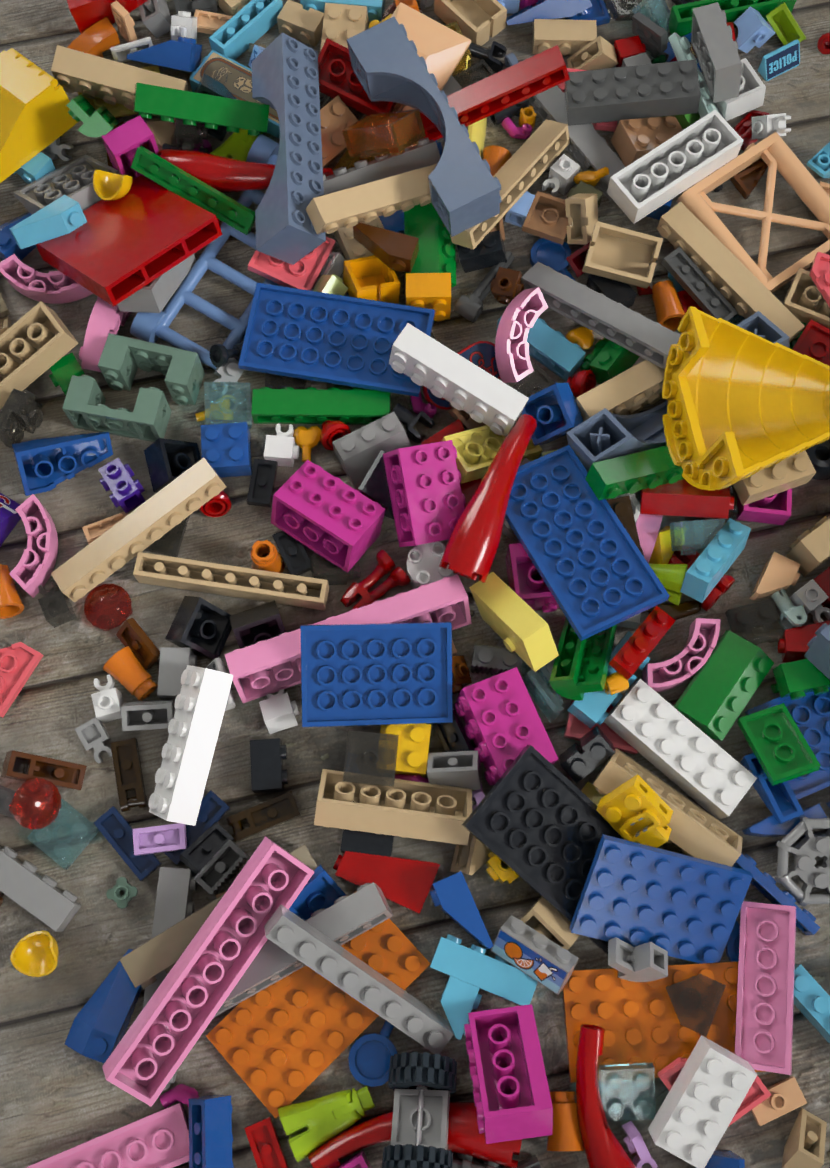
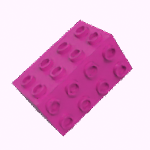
[383,440,466,547]
[271,460,386,573]
[455,667,558,786]

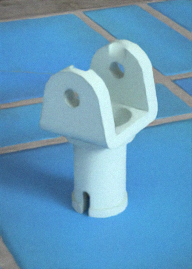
[771,589,807,630]

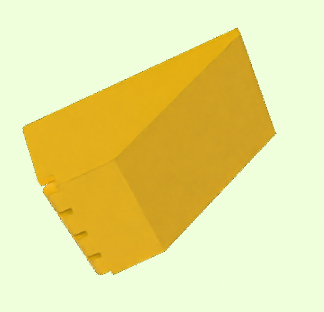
[0,48,78,183]

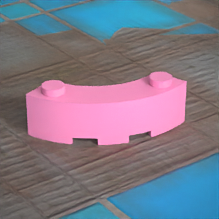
[0,254,93,304]
[495,287,548,383]
[79,297,132,372]
[9,494,58,598]
[642,618,720,693]

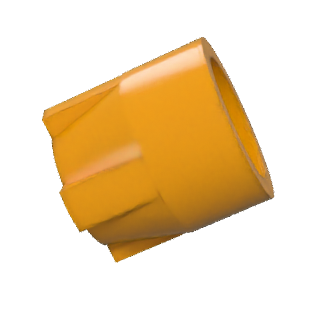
[519,105,537,129]
[604,672,629,695]

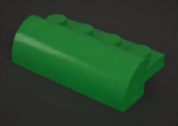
[66,94,119,137]
[549,618,618,701]

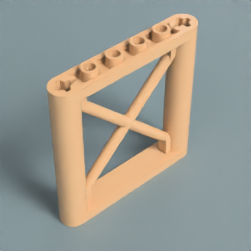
[676,132,830,293]

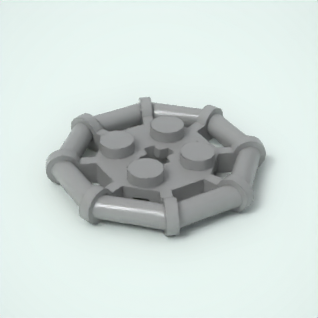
[775,816,830,906]

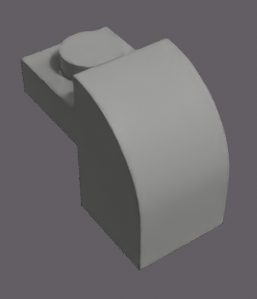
[608,937,668,982]

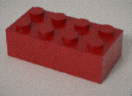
[318,38,397,124]

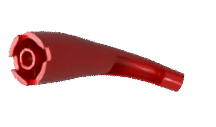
[154,149,333,193]
[439,414,537,583]
[576,1024,636,1168]
[308,1102,522,1168]

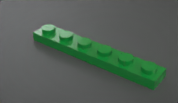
[131,146,255,235]

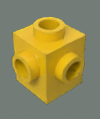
[486,852,519,884]

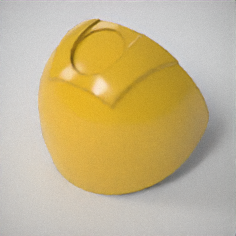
[93,169,132,201]
[10,930,59,977]

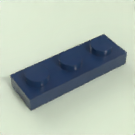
[163,790,230,865]
[94,806,162,881]

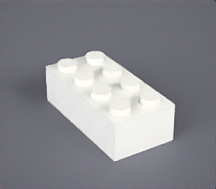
[648,1035,758,1168]

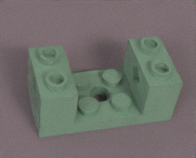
[98,333,205,406]
[62,375,171,442]

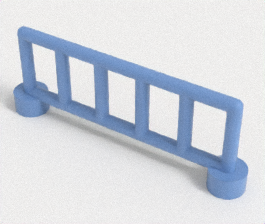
[130,134,279,370]

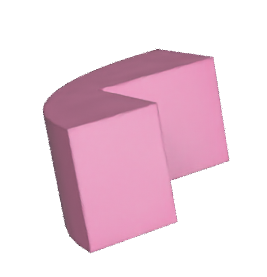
[635,514,663,563]

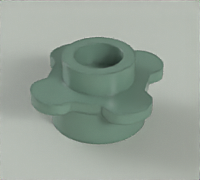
[107,877,138,909]

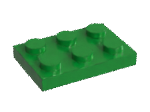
[737,703,821,786]

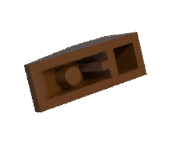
[353,222,419,273]
[0,750,87,790]

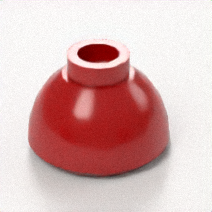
[567,370,596,398]
[320,420,351,451]
[199,490,231,517]

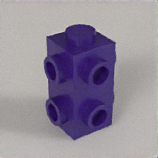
[98,458,145,513]

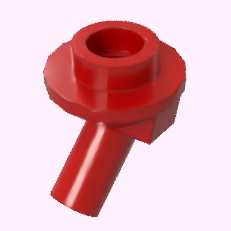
[817,32,830,54]

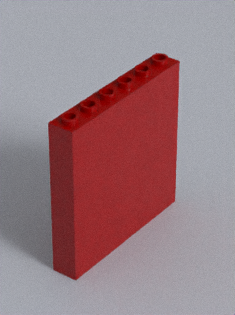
[36,175,223,307]

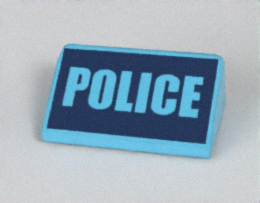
[758,39,800,81]

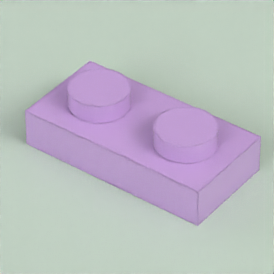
[133,823,187,856]

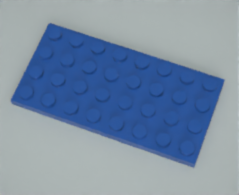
[238,283,435,397]
[505,445,670,641]

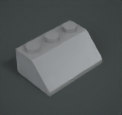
[332,412,411,489]

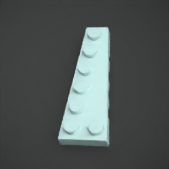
[668,32,721,118]

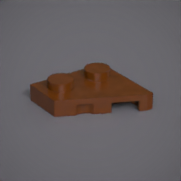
[723,158,768,200]

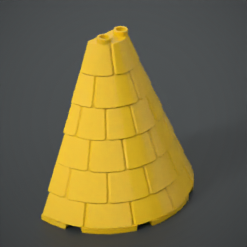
[662,306,830,491]

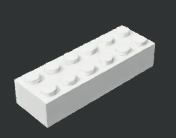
[607,109,744,224]
[389,323,529,437]
[148,665,234,826]
[604,679,757,820]

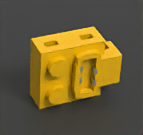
[596,774,673,848]

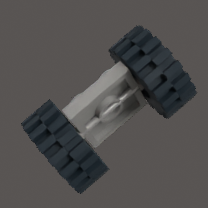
[382,1052,457,1168]

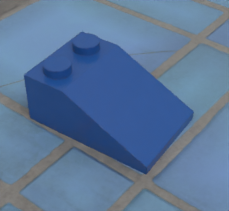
[127,37,202,72]
[429,871,494,949]

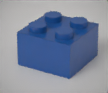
[522,382,584,446]
[201,422,252,478]

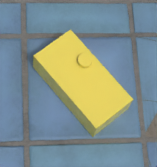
[469,572,559,672]

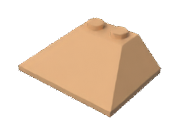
[391,2,471,91]

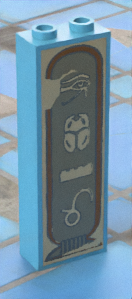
[189,49,280,139]

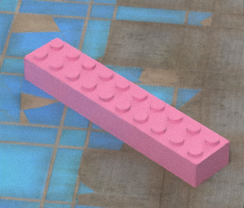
[224,574,472,703]
[102,836,314,1107]

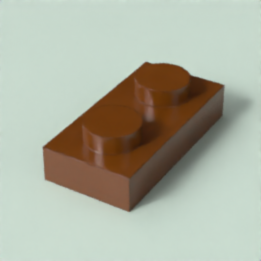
[116,618,160,670]

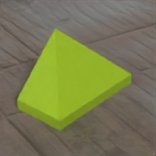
[766,2,806,45]

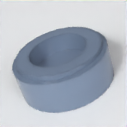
[504,53,518,68]

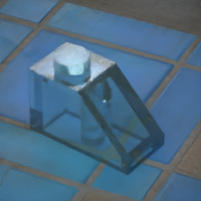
[632,0,670,32]
[670,519,725,555]

